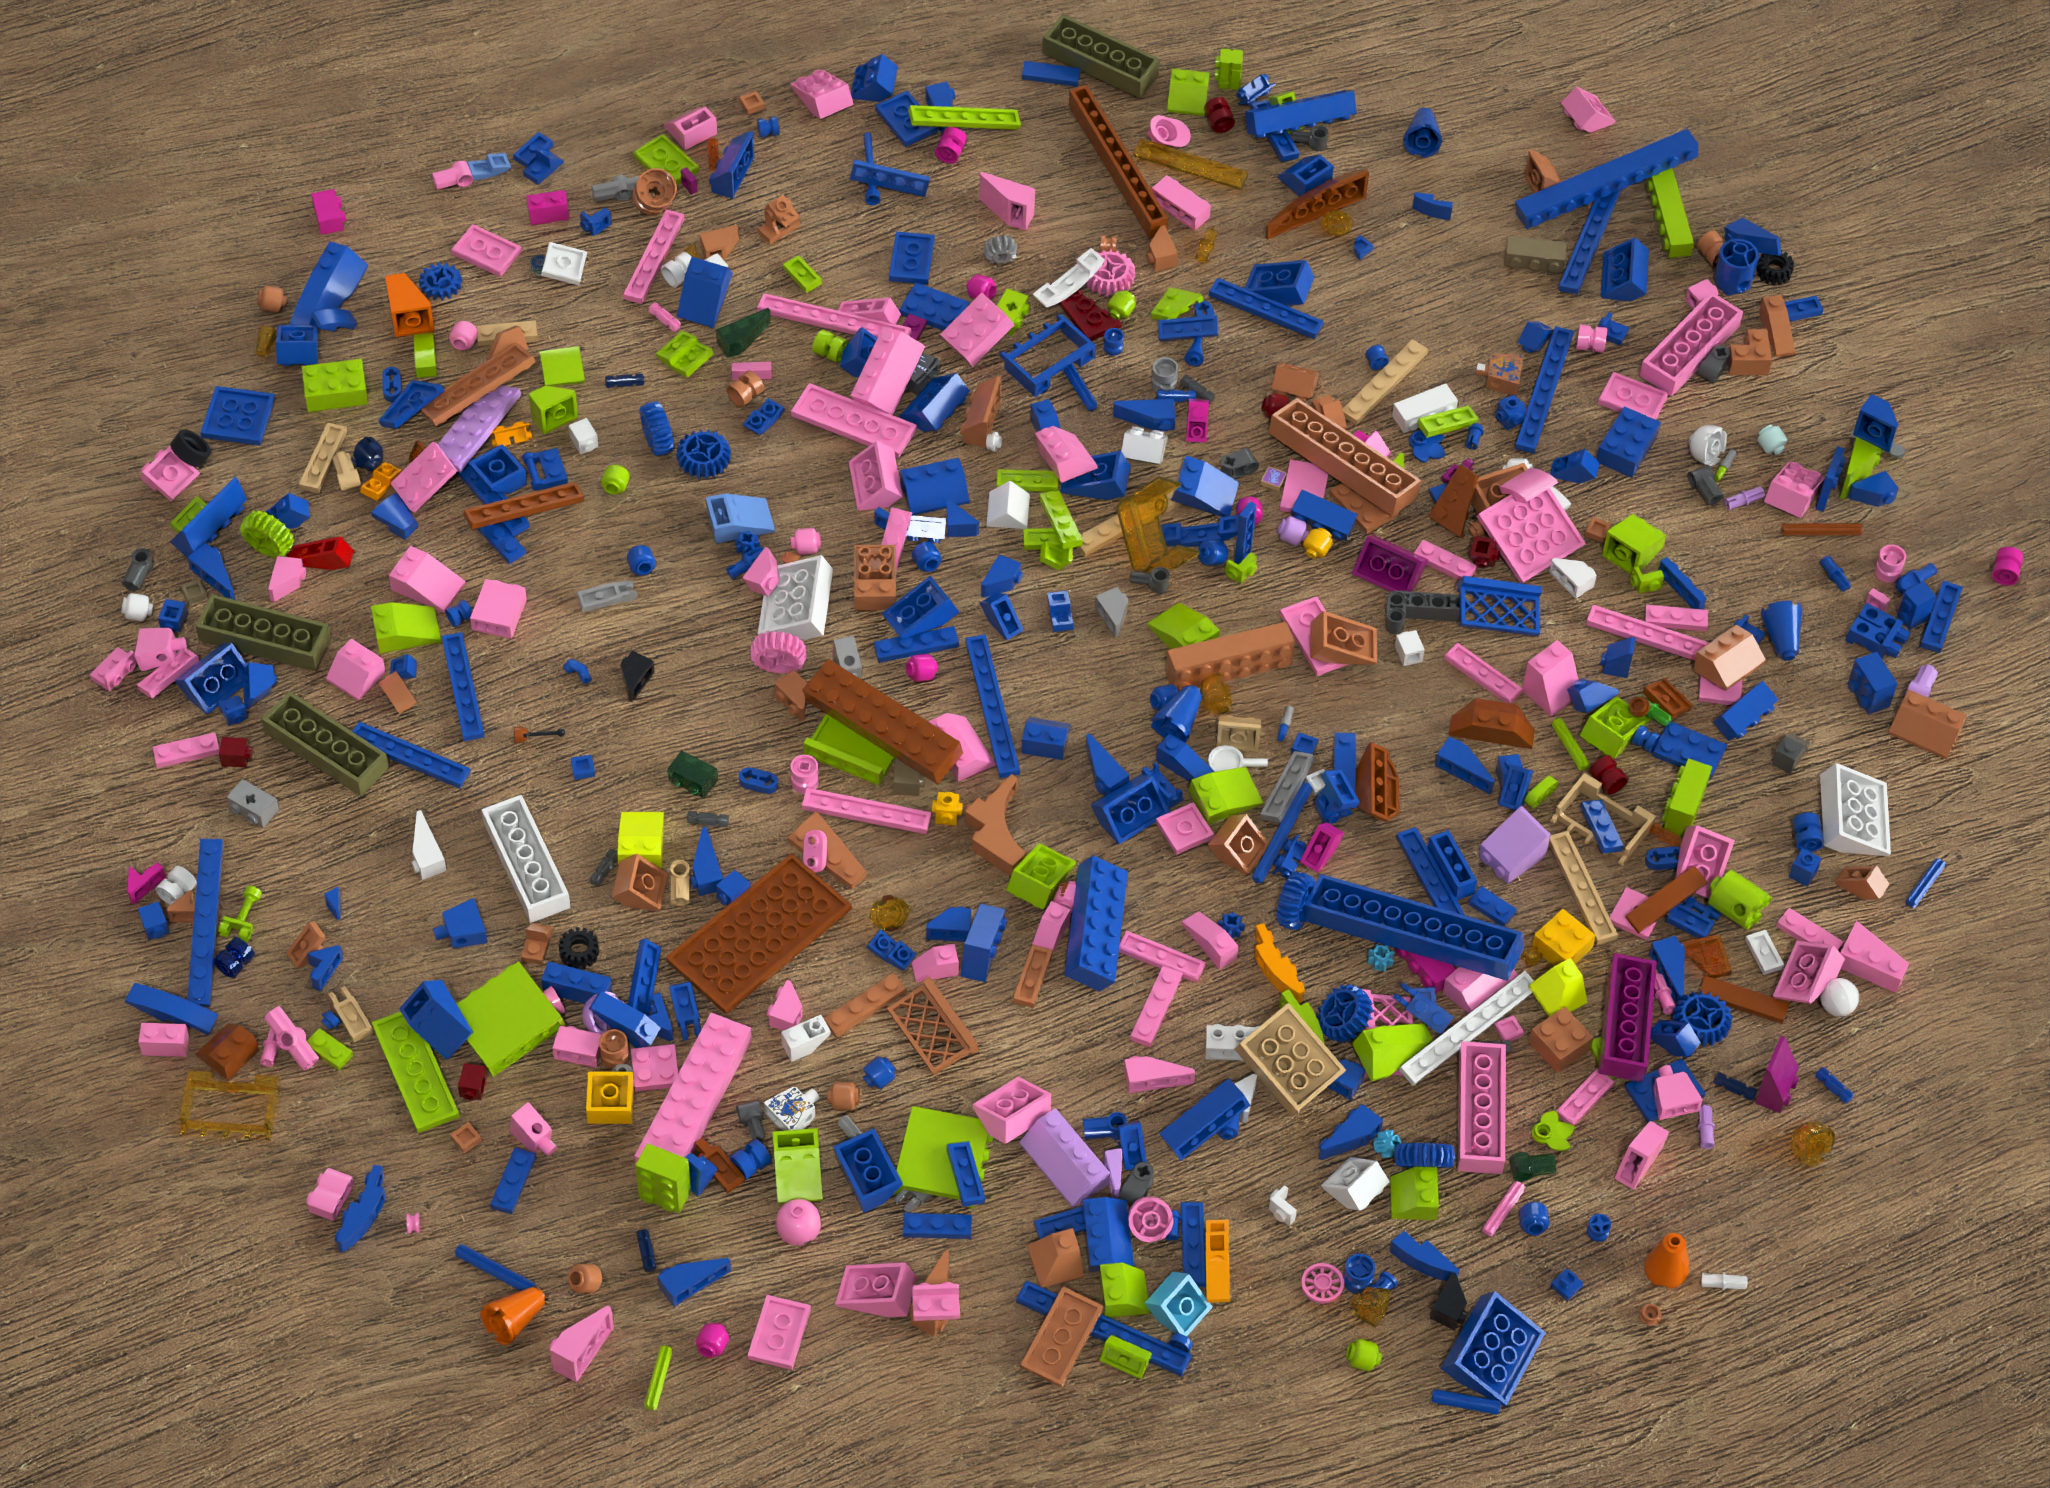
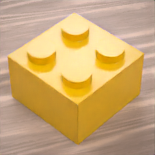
[1531,909,1596,966]
[586,1072,634,1124]

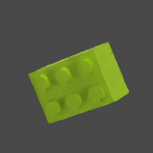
[302,359,368,412]
[1662,758,1713,837]
[635,1143,691,1213]

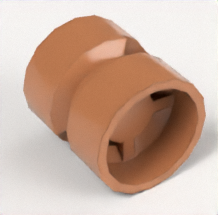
[1697,231,1724,268]
[726,370,764,407]
[599,1029,629,1069]

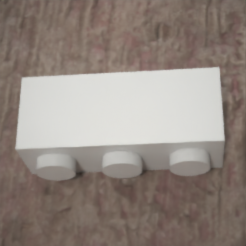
[1392,384,1458,433]

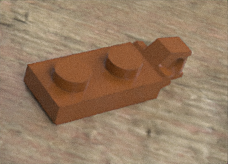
[695,1137,745,1194]

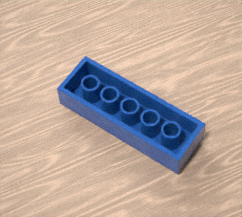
[1064,855,1128,992]

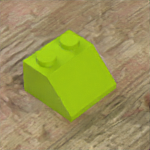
[1167,68,1210,116]
[529,385,578,435]
[1390,1167,1439,1220]
[1099,1263,1150,1318]

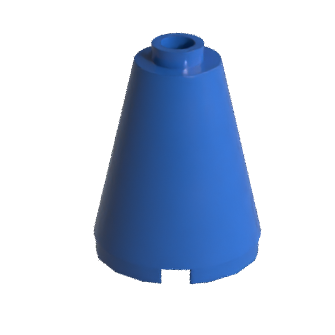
[1404,108,1442,158]
[1760,601,1802,661]
[1151,685,1202,743]

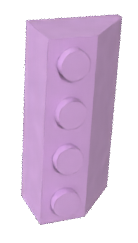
[1019,1108,1110,1208]

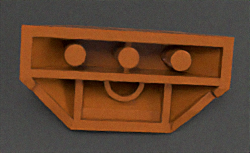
[1449,698,1535,749]
[1355,742,1399,822]

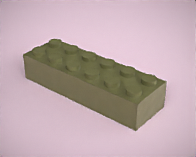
[1042,14,1160,98]
[196,594,331,671]
[262,691,389,796]

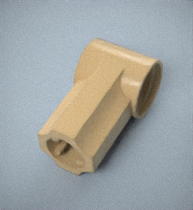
[332,451,361,491]
[670,860,690,906]

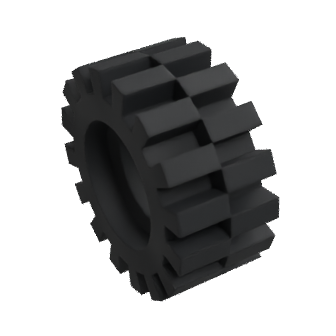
[1757,250,1794,286]
[559,927,599,969]

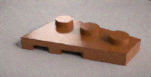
[1428,464,1479,538]

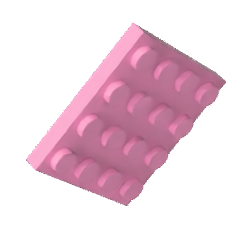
[1476,488,1586,584]

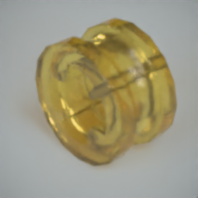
[1521,945,1543,966]

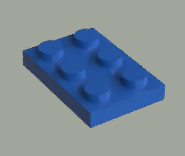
[875,90,938,147]
[889,231,935,285]
[899,282,969,331]
[1652,722,1727,780]
[1625,1059,1705,1123]

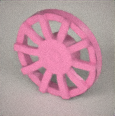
[1301,1263,1344,1304]

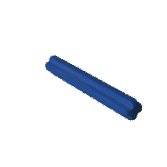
[455,1244,536,1291]

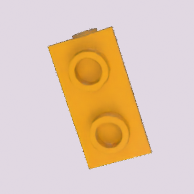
[490,421,532,447]

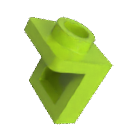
[1040,541,1073,571]
[1225,552,1257,583]
[1630,566,1664,594]

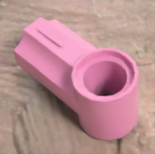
[432,161,474,190]

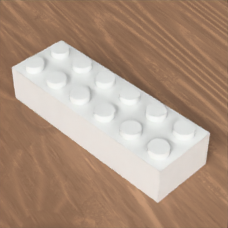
[481,795,571,923]

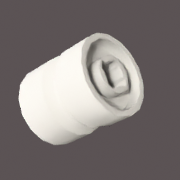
[661,252,691,288]
[155,866,197,905]

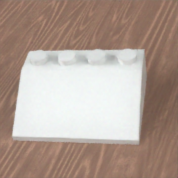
[758,555,833,640]
[1820,763,1891,856]

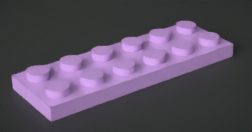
[438,385,522,472]

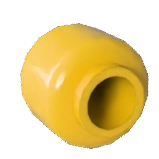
[1303,527,1333,559]

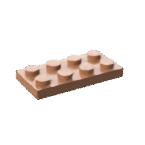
[1020,1286,1104,1388]

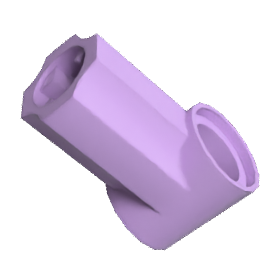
[1905,664,1938,698]

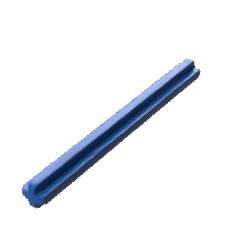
[1252,782,1313,884]

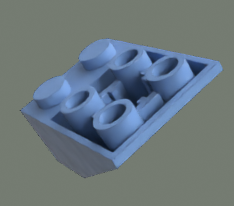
[705,493,775,544]

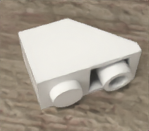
[781,1015,831,1062]

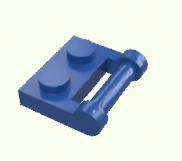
[522,448,568,491]

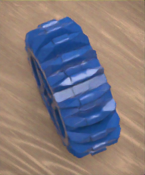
[639,401,674,456]
[676,429,731,480]
[1276,872,1315,930]
[1316,984,1374,1043]
[1672,990,1732,1048]
[1394,1143,1455,1168]

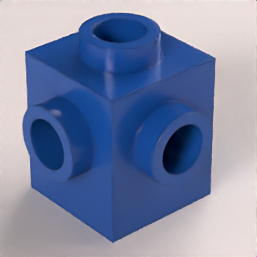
[1496,394,1526,431]

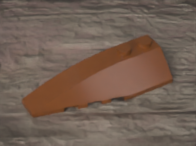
[1265,170,1369,240]

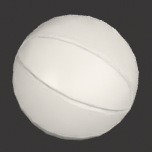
[1820,978,1859,1017]

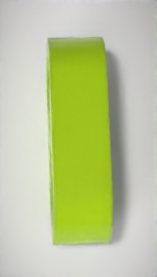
[1524,775,1559,809]

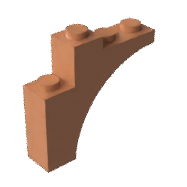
[964,774,1026,876]

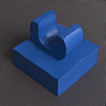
[1550,1268,1583,1301]

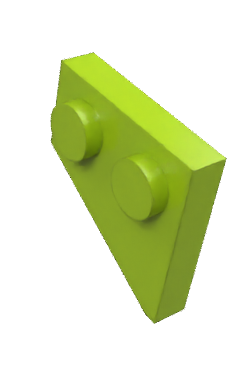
[1151,287,1203,320]

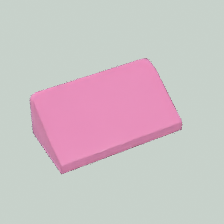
[732,362,772,380]

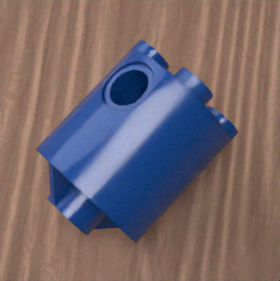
[1714,239,1759,296]

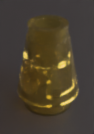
[256,326,277,357]

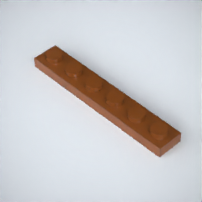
[463,482,584,529]

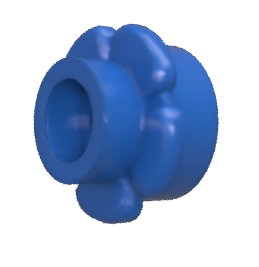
[321,1010,341,1030]

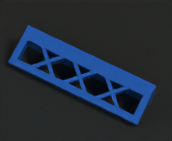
[850,159,930,197]

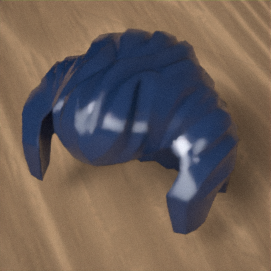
[351,436,383,471]

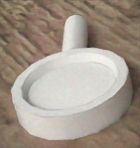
[1208,745,1268,772]

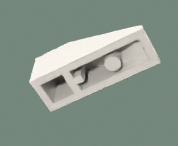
[411,810,446,880]

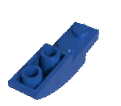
[335,1165,386,1252]

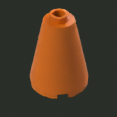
[1644,1233,1690,1288]
[480,1287,545,1345]

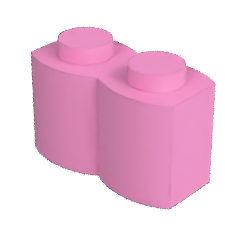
[306,1168,354,1221]

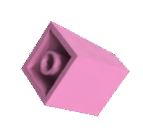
[1522,640,1578,717]

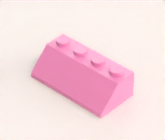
[850,326,925,415]

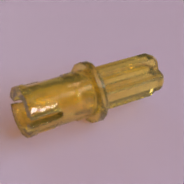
[1195,227,1218,262]

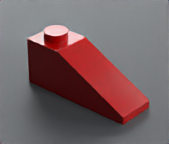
[287,536,354,570]

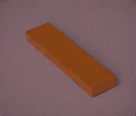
[1700,975,1789,1024]

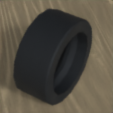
[170,429,211,467]

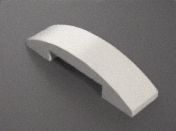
[1033,248,1104,308]

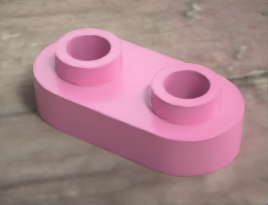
[803,830,827,873]

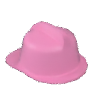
[1147,115,1191,147]

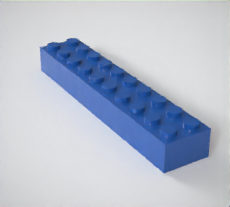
[1304,874,1524,981]

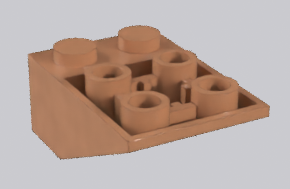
[854,545,896,610]

